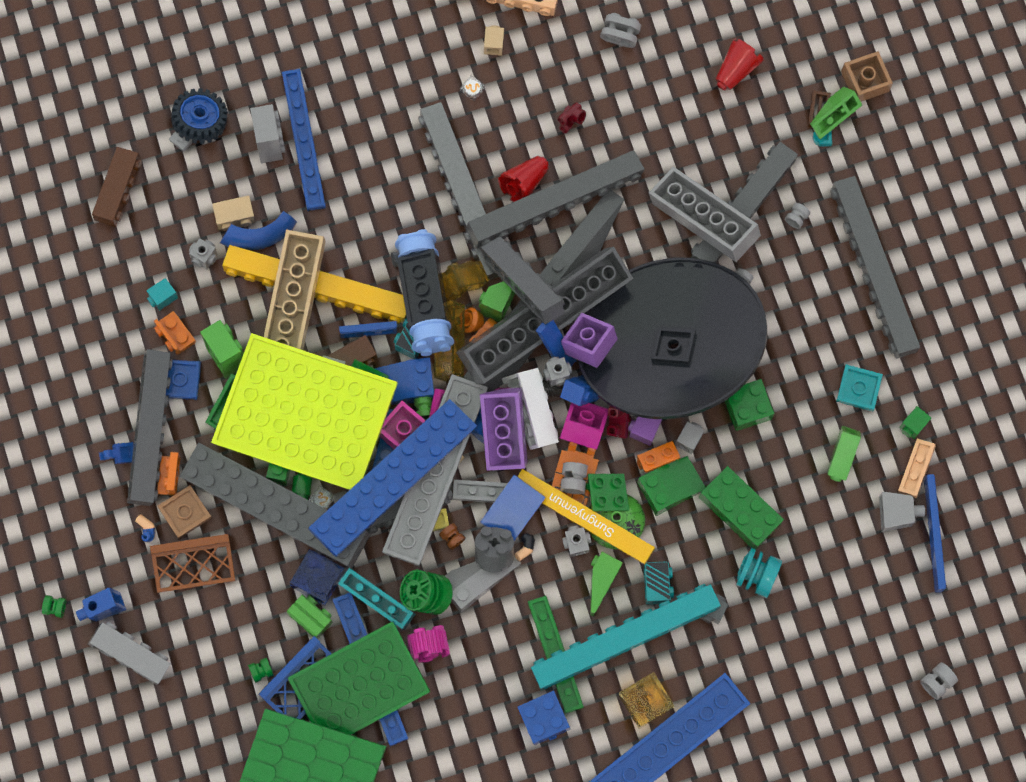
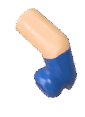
[135,514,155,542]

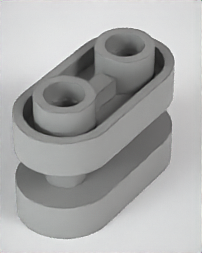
[600,13,641,48]

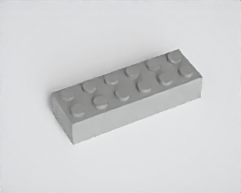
[649,167,761,262]

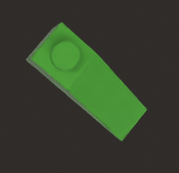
[810,87,862,139]
[590,551,623,617]

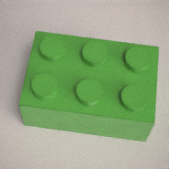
[200,320,244,379]

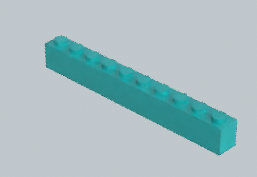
[531,584,721,691]

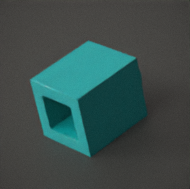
[146,278,178,311]

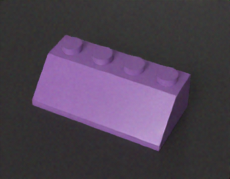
[480,388,528,471]

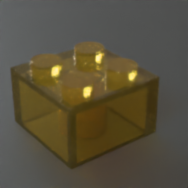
[618,672,674,729]

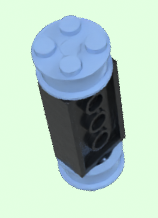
[395,229,454,356]

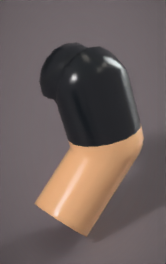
[514,533,535,561]

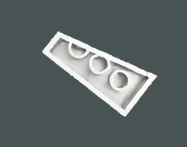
[502,368,559,450]

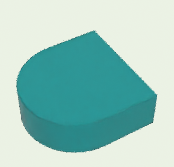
[812,131,832,147]

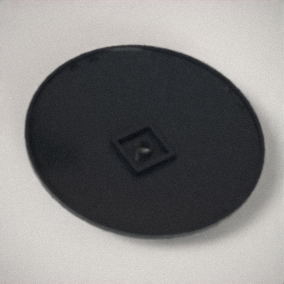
[577,258,767,419]

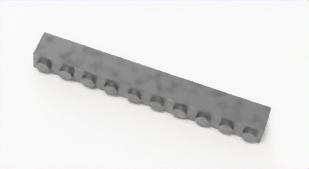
[418,102,499,281]

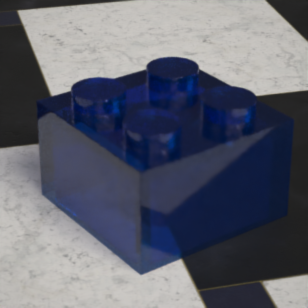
[290,549,344,605]

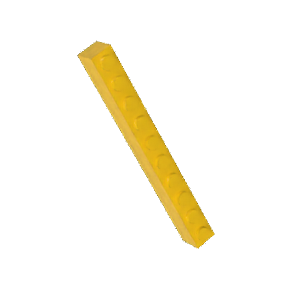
[222,245,407,324]

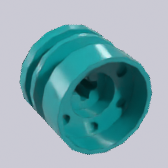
[736,547,782,598]

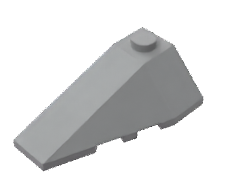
[445,556,521,613]

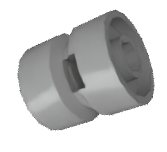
[560,462,588,494]
[920,662,958,700]

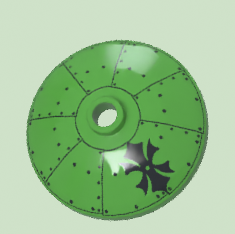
[589,494,645,549]

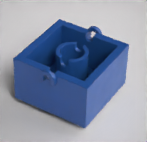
[518,691,571,745]

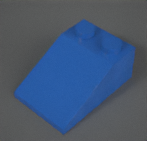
[375,358,434,405]

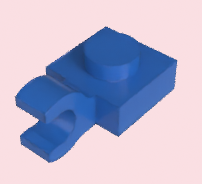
[99,442,134,464]

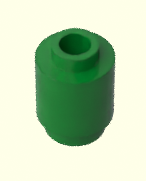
[292,473,313,500]

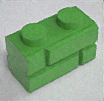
[287,594,333,639]

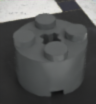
[475,527,514,573]

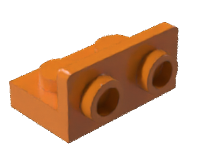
[154,311,196,355]
[637,441,680,473]
[157,452,181,496]

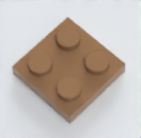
[157,485,212,539]

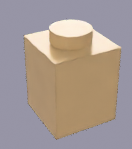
[484,25,504,56]

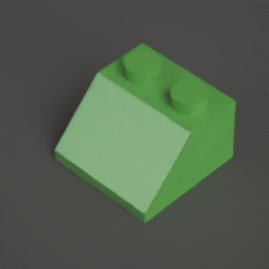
[479,281,515,322]

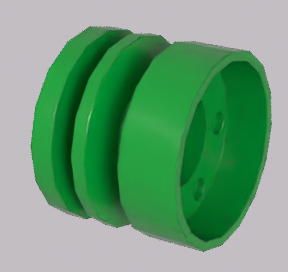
[400,570,453,615]

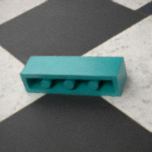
[338,568,416,630]

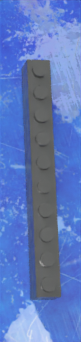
[466,150,644,248]
[830,176,920,359]

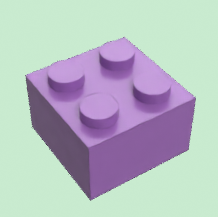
[561,313,617,368]

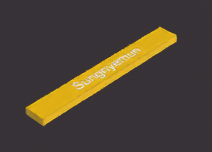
[517,469,655,565]

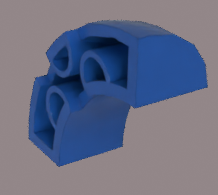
[220,211,297,251]

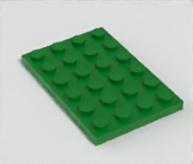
[288,621,431,735]

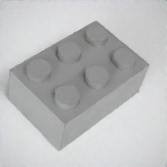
[250,104,286,163]

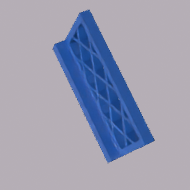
[258,636,332,719]

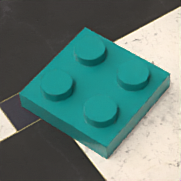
[836,364,883,412]

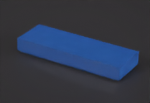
[339,321,397,339]

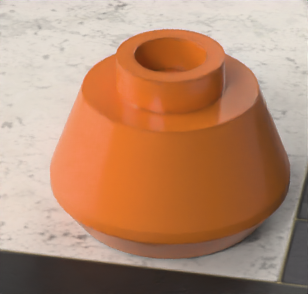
[460,307,484,333]

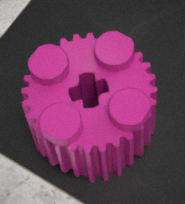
[407,625,450,663]

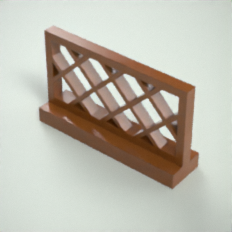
[150,534,236,593]

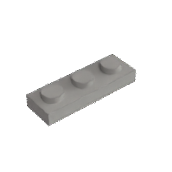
[453,479,508,503]

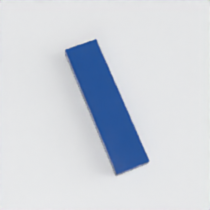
[536,320,577,371]

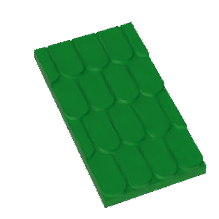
[240,709,387,782]

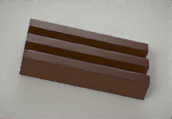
[808,90,831,127]

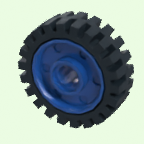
[171,88,227,144]

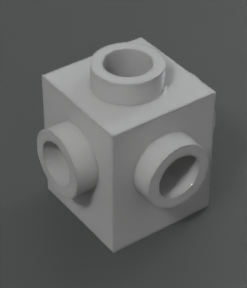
[189,238,218,270]
[543,357,572,387]
[562,526,591,557]

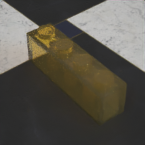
[434,300,465,382]

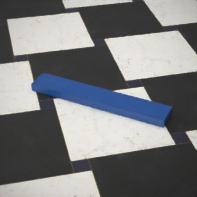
[924,474,946,593]

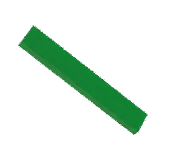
[528,596,584,714]

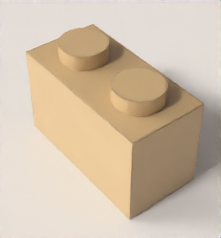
[212,195,255,231]

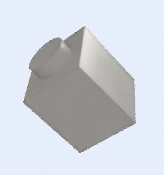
[675,421,704,455]

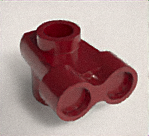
[557,102,586,134]

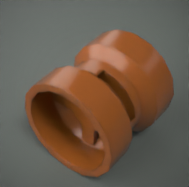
[439,523,466,550]

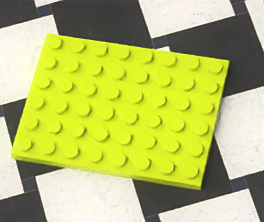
[211,333,398,490]

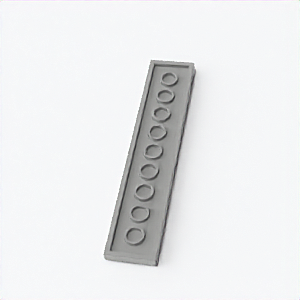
[382,374,488,566]

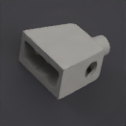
[879,492,925,532]

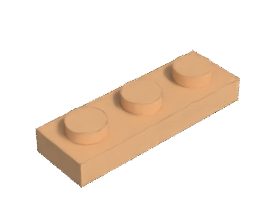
[898,438,936,498]

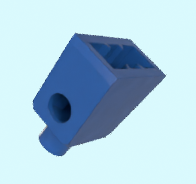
[76,588,127,621]

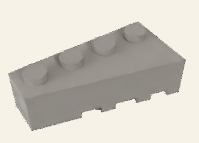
[87,621,171,685]

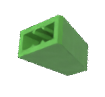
[827,426,861,482]

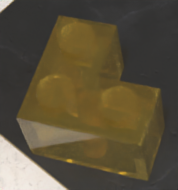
[442,260,489,302]

